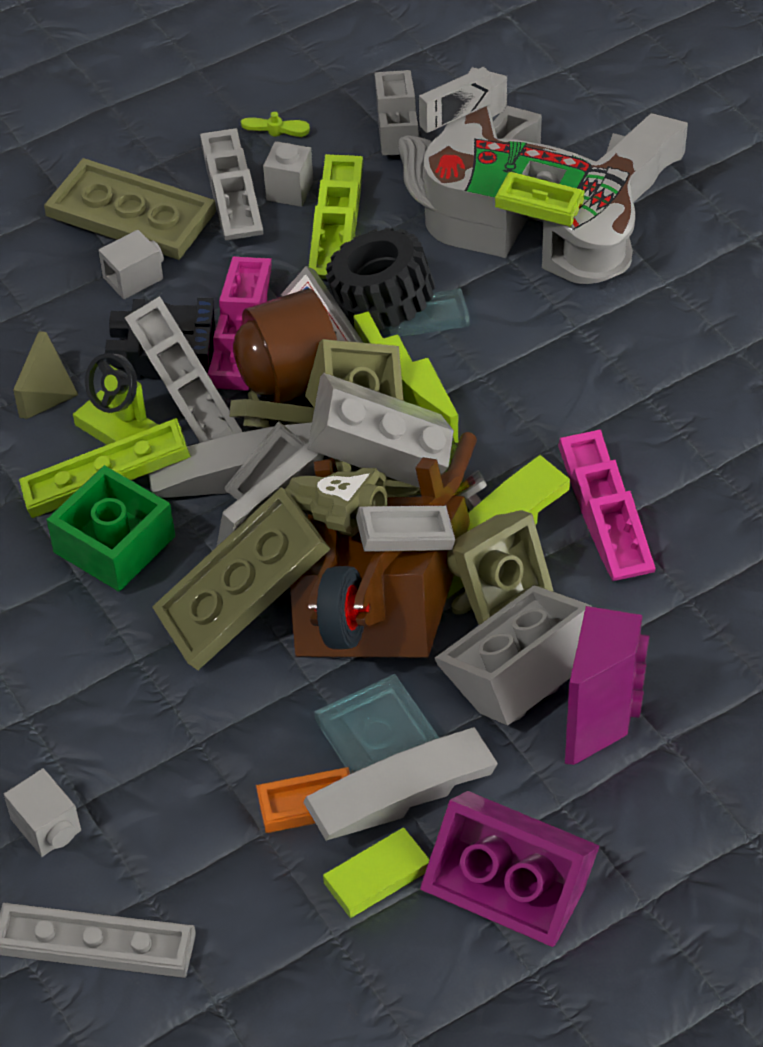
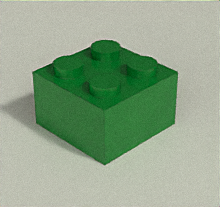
[46,465,176,592]

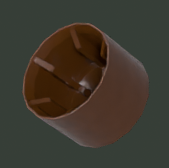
[233,288,337,404]

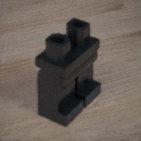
[105,298,216,380]

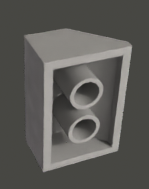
[307,373,454,488]
[435,585,592,726]

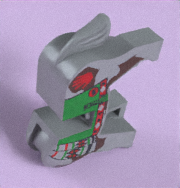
[398,67,688,284]

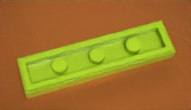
[19,418,191,518]

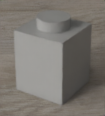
[263,141,314,207]
[98,230,164,299]
[4,768,81,857]

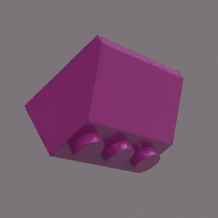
[565,606,649,765]
[420,791,599,947]

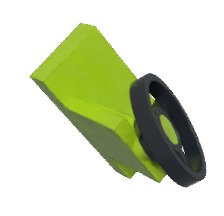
[73,353,158,445]

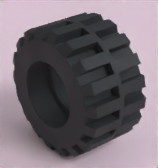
[326,228,435,330]

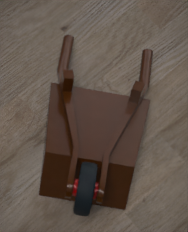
[290,432,477,658]

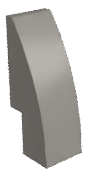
[374,70,419,156]

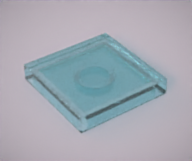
[314,674,439,774]

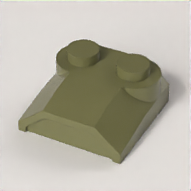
[447,510,553,625]

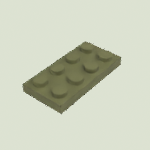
[44,158,216,260]
[152,487,330,671]

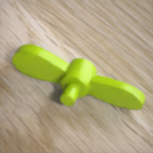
[241,112,310,137]

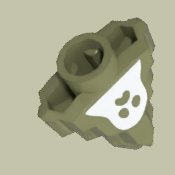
[284,468,387,537]

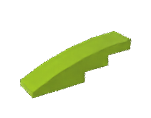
[309,154,364,279]
[353,311,458,444]
[447,455,570,598]

